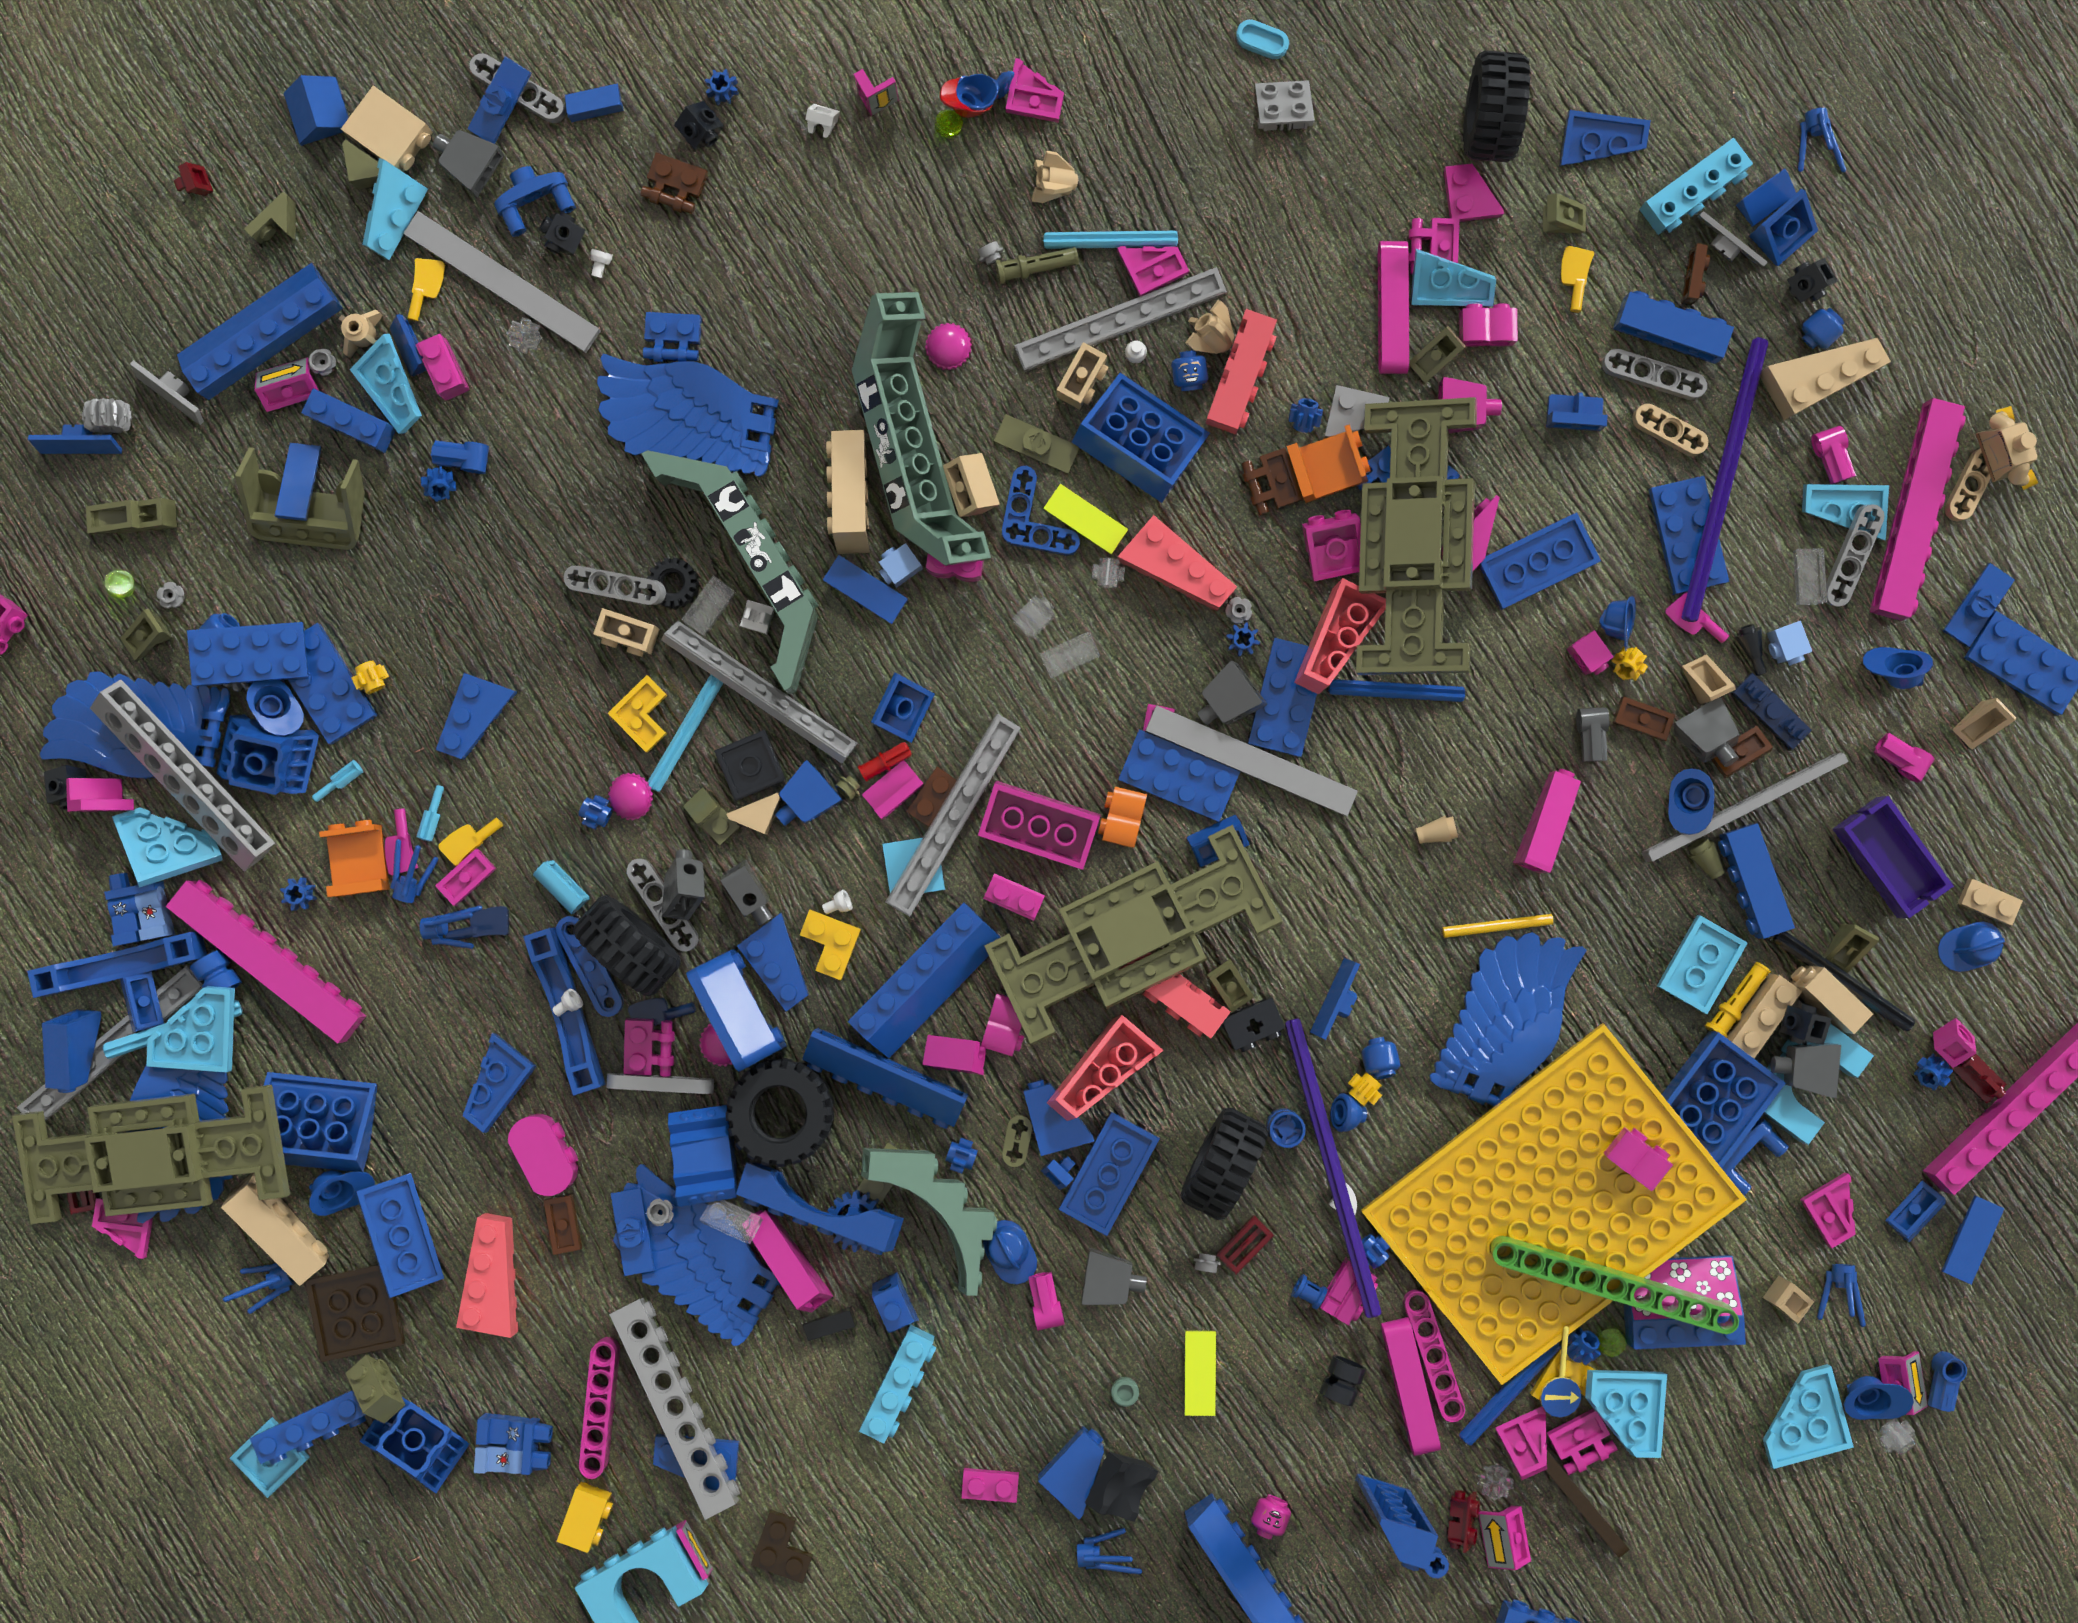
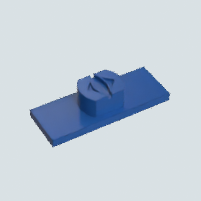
[467,56,532,144]
[28,425,122,454]
[275,443,321,521]
[823,555,908,624]
[1943,563,2015,647]
[1310,958,1360,1040]
[611,1188,655,1276]
[1942,1195,2004,1285]

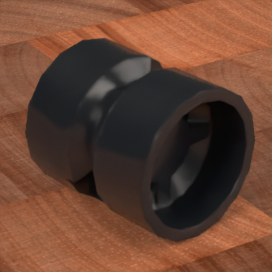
[1319,1355,1367,1406]

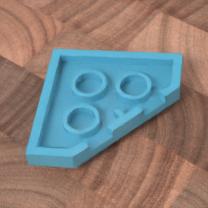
[112,808,223,888]
[146,986,235,1072]
[1763,1364,1854,1469]
[1585,1370,1667,1458]

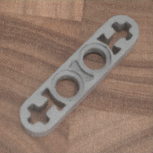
[470,53,566,123]
[1601,349,1707,400]
[1822,504,1885,606]
[564,566,666,605]
[627,859,699,951]
[606,1073,714,1094]

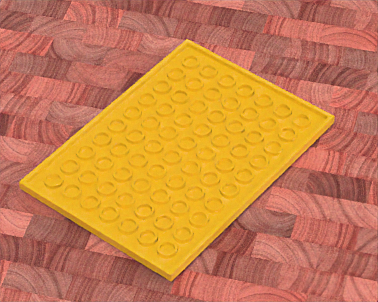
[1361,1023,1747,1385]

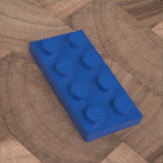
[1648,476,1729,595]
[1479,512,1601,610]
[1964,611,2078,716]
[187,622,309,687]
[288,623,378,745]
[1247,638,1317,757]
[1118,729,1240,822]
[1058,1111,1160,1236]
[355,1173,444,1298]

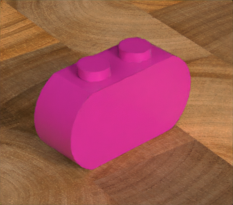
[508,1114,578,1196]

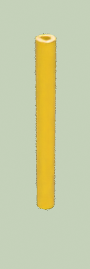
[1442,914,1553,938]

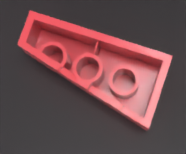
[1205,309,1277,434]
[1117,515,1237,611]
[1294,578,1386,694]
[1119,952,1231,1038]
[1047,1015,1164,1121]
[456,1213,518,1338]

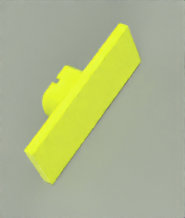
[1043,484,1128,555]
[1184,1331,1216,1416]

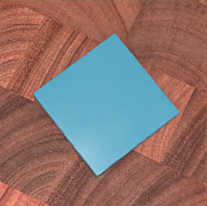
[882,838,945,893]
[230,1417,310,1498]

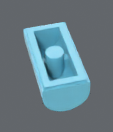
[533,860,590,915]

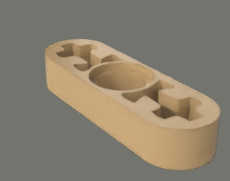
[1632,404,1708,457]
[1945,448,1991,522]

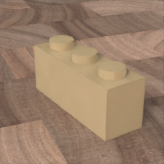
[1727,974,1802,1059]

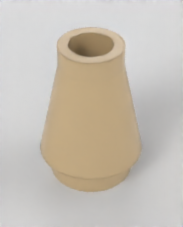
[1416,815,1458,844]

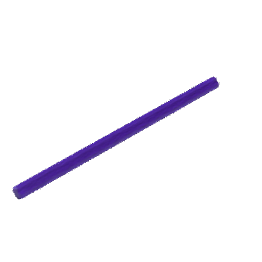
[1681,337,1768,622]
[1285,1019,1381,1318]

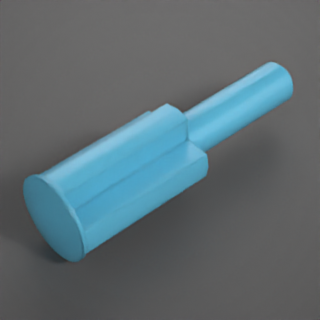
[312,760,363,802]
[416,785,444,841]

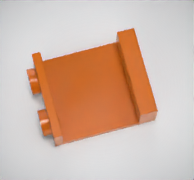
[1286,424,1371,503]
[319,820,390,897]

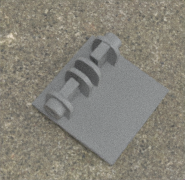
[1255,80,1315,132]

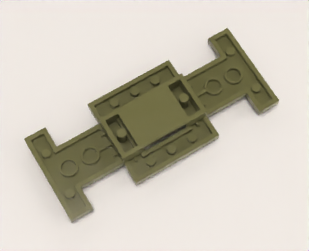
[1356,397,1477,675]
[984,825,1282,1045]
[12,1085,290,1224]

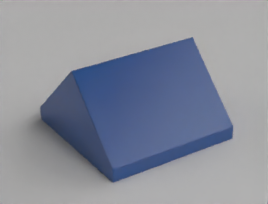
[284,75,349,146]
[1749,189,1818,266]
[871,672,935,743]

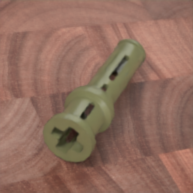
[995,247,1079,285]

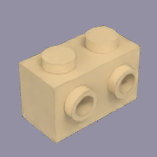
[1056,342,1109,410]
[943,453,1000,517]
[594,608,660,657]

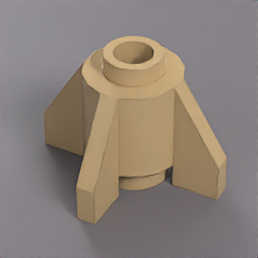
[1031,151,1078,203]
[1185,300,1234,354]
[338,310,383,359]

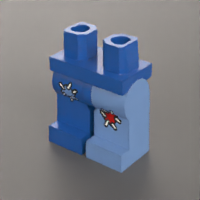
[104,873,175,946]
[474,1413,553,1475]

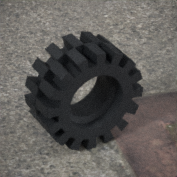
[647,557,699,609]

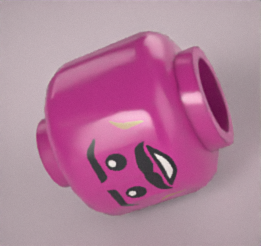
[1251,1494,1291,1540]

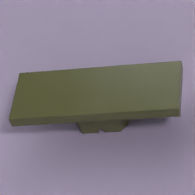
[994,414,1080,474]

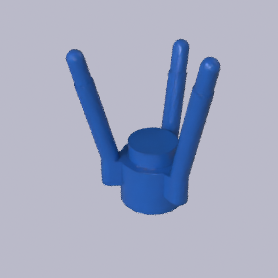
[1798,108,1846,173]
[390,839,438,903]
[420,906,483,949]
[223,1263,295,1314]
[1817,1264,1866,1327]
[1077,1528,1142,1574]

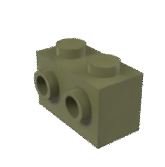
[345,1355,405,1424]

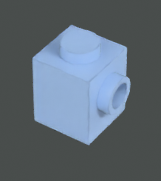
[878,543,923,588]
[1766,621,1812,666]

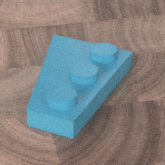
[362,158,428,260]
[1410,249,1496,306]
[350,334,422,434]
[1802,484,1889,541]

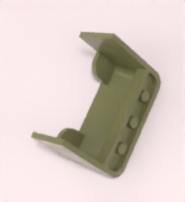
[235,447,365,550]

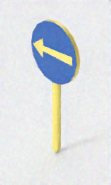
[1540,1326,1581,1418]

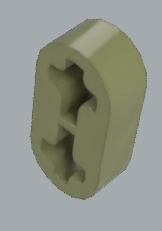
[1002,1114,1032,1167]

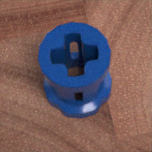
[1291,1274,1328,1310]
[1425,1546,1449,1578]

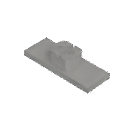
[1697,211,1768,268]
[130,360,204,425]

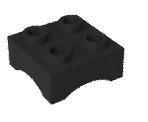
[1085,1452,1158,1522]

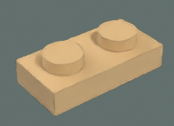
[1957,879,2023,926]

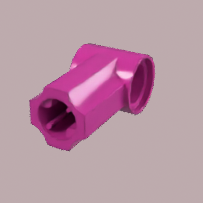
[1811,426,1856,485]
[1874,733,1935,783]
[1029,1272,1065,1331]

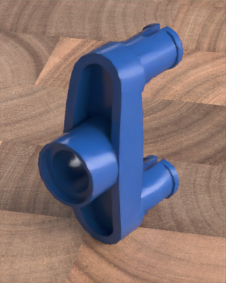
[494,166,576,237]
[1722,1118,1789,1195]

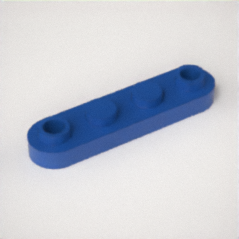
[556,916,624,1017]

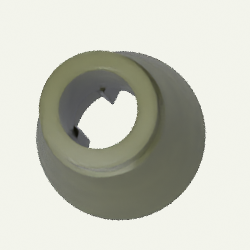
[1688,837,1725,879]

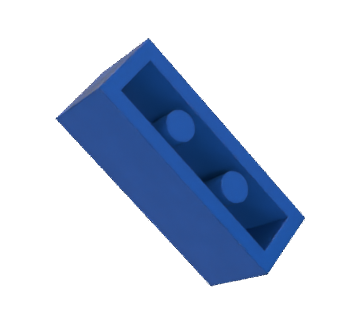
[301,388,396,453]

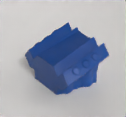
[216,714,319,795]
[668,1105,737,1207]
[360,1397,469,1493]

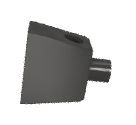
[432,130,505,198]
[1197,660,1267,725]
[1673,697,1739,767]
[662,849,705,920]
[720,859,773,925]
[1770,1043,1841,1098]
[1081,1248,1147,1305]

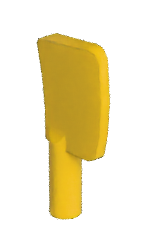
[1561,246,1594,313]
[407,258,445,322]
[439,817,503,866]

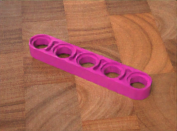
[1403,1289,1465,1422]

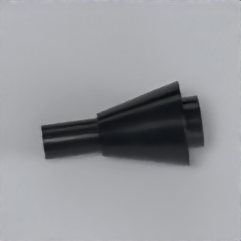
[1734,624,1767,676]

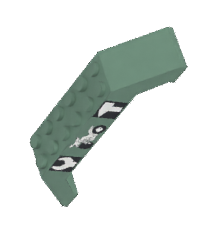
[852,292,991,566]
[642,450,819,695]

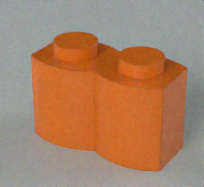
[1098,787,1147,849]

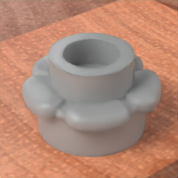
[978,241,1003,265]
[309,349,336,376]
[157,582,185,609]
[1225,597,1252,624]
[647,1199,674,1226]
[1194,1253,1221,1273]

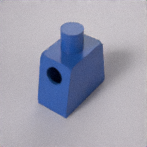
[775,760,843,826]
[872,1272,919,1333]

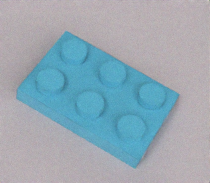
[1657,915,1748,1014]

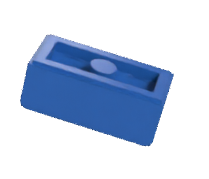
[565,83,624,122]
[1736,169,1796,227]
[390,314,427,376]
[1187,815,1250,867]
[120,971,164,1033]
[1885,1180,1946,1243]

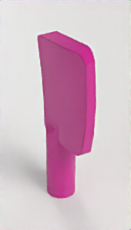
[1665,592,1729,643]
[385,808,418,875]

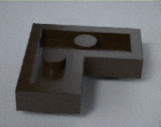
[751,1509,813,1584]

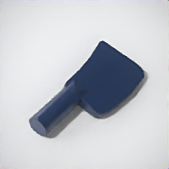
[445,906,509,940]
[628,998,696,1026]

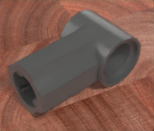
[1576,707,1609,762]

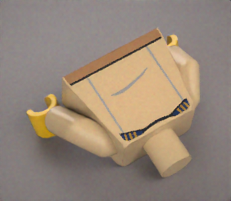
[1976,406,2038,490]

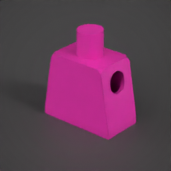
[1438,377,1502,434]

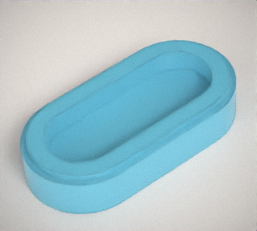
[1236,20,1289,59]

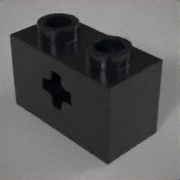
[1222,996,1286,1052]

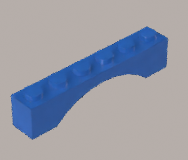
[523,927,606,1096]
[27,932,207,998]
[736,1162,904,1255]

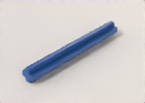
[1329,679,1465,702]
[1459,1342,1561,1446]

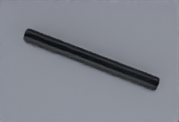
[1773,931,1915,1031]

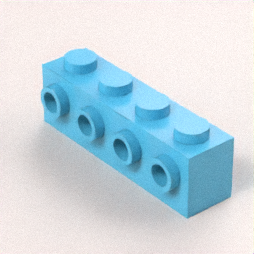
[1639,138,1753,235]
[859,1324,936,1444]

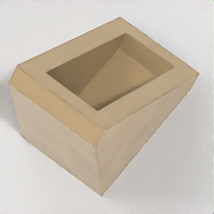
[1682,654,1736,704]
[1953,698,2016,750]
[726,793,782,835]
[1762,1275,1814,1324]

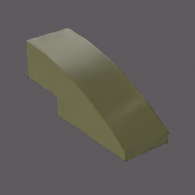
[86,498,177,534]

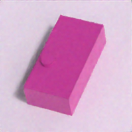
[978,781,1101,870]

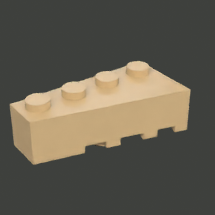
[1760,338,1891,421]
[826,430,870,554]
[221,1173,329,1286]

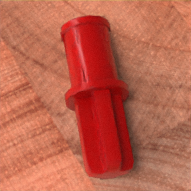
[858,742,912,782]

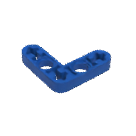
[1002,466,1080,556]

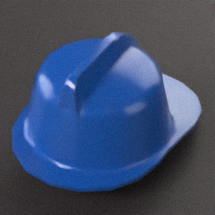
[1599,596,1636,651]
[1863,647,1933,689]
[246,680,304,736]
[1668,769,1714,835]
[1938,921,2005,972]
[309,1170,375,1216]
[983,1220,1037,1284]
[1844,1376,1914,1420]

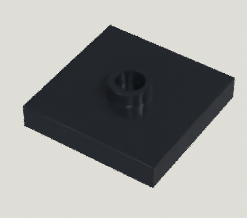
[714,729,786,801]

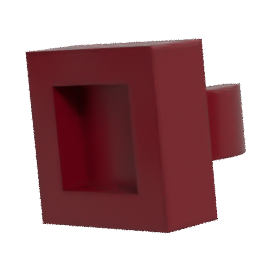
[174,162,214,196]

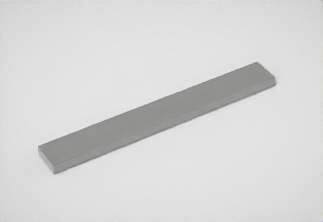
[403,211,601,353]
[1014,267,1227,373]
[661,621,858,763]
[1145,705,1358,816]
[885,714,1021,917]
[1641,752,1849,862]
[17,965,204,1122]

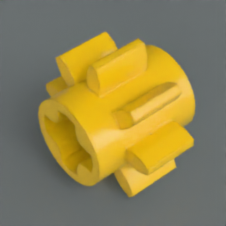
[1611,646,1648,681]
[351,661,389,694]
[1348,1072,1382,1106]

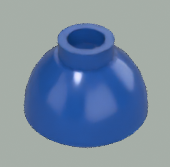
[1330,1093,1367,1132]

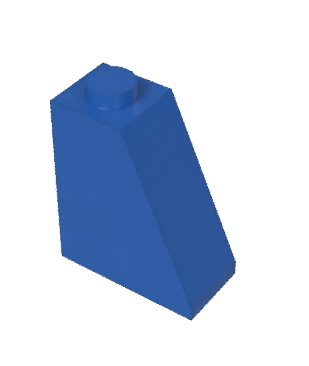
[42,1009,101,1093]
[1023,1079,1094,1156]
[1038,1426,1104,1519]

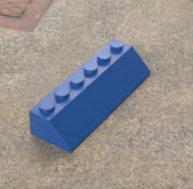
[177,263,343,400]
[848,902,1001,1058]
[802,1028,968,1129]
[1355,1474,1438,1571]
[1185,1493,1304,1623]

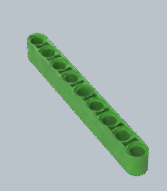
[1490,1236,1739,1334]

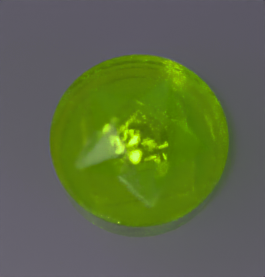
[935,110,963,138]
[105,570,135,598]
[1598,1328,1627,1357]

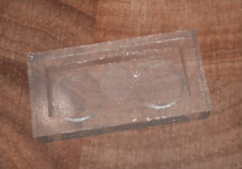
[1793,548,1827,605]
[681,576,737,636]
[1039,631,1101,679]
[700,1200,763,1245]

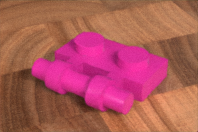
[1408,218,1459,275]
[624,1018,675,1077]
[1546,1408,1618,1476]

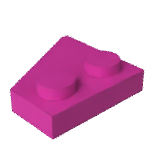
[1006,58,1064,123]
[1444,163,1504,222]
[1117,246,1189,297]
[1800,1172,1856,1248]
[92,1198,153,1259]
[1495,1406,1547,1480]

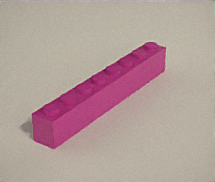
[1869,398,1965,621]
[166,880,366,1043]
[1923,1023,2078,1195]

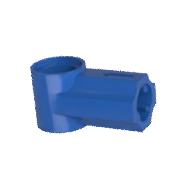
[431,440,489,474]
[1927,1351,1967,1412]

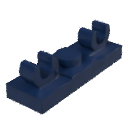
[1731,673,1812,750]

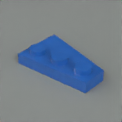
[1559,110,1651,167]
[436,673,517,760]
[737,913,809,1012]
[463,1033,537,1133]
[653,1434,739,1490]

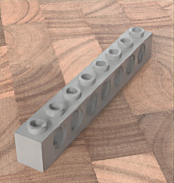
[90,680,275,872]
[609,1298,740,1520]

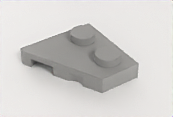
[1324,385,1390,438]

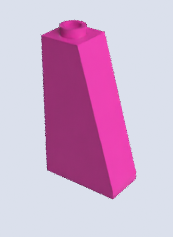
[1513,769,1581,873]
[743,1210,833,1313]

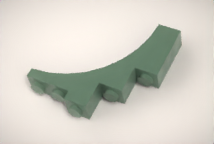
[861,1148,997,1296]

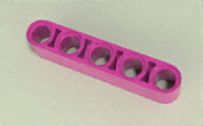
[1377,241,1409,374]
[1381,1317,1441,1456]
[579,1337,620,1479]

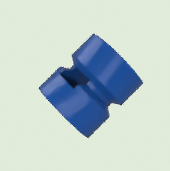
[189,950,242,988]
[1266,1108,1305,1148]

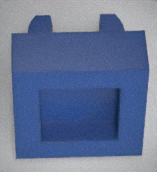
[1040,1156,1075,1190]

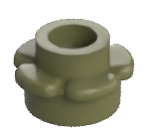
[835,776,860,801]

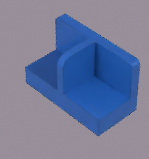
[1546,392,1608,431]

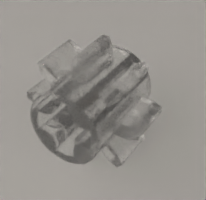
[506,317,543,354]
[1092,558,1125,588]
[1879,1419,1916,1455]
[1478,1463,1514,1501]

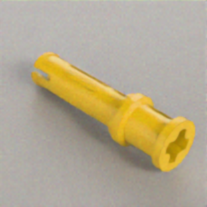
[1705,962,1771,1038]

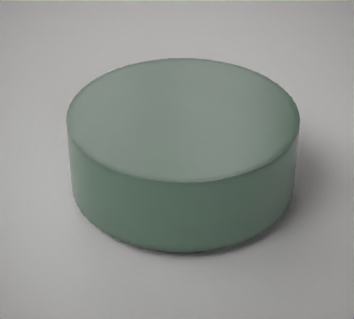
[1111,1377,1139,1407]

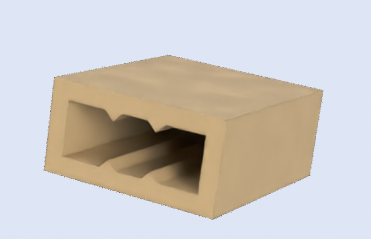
[341,86,433,172]
[1790,966,1873,1034]

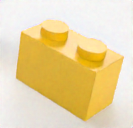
[556,1482,613,1553]

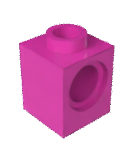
[1566,630,1614,675]
[1933,1018,1976,1068]

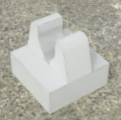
[805,104,840,138]
[740,600,775,635]

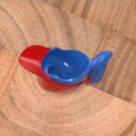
[940,71,1015,118]

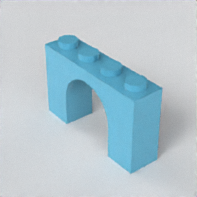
[1763,1023,1874,1145]
[575,1526,709,1623]

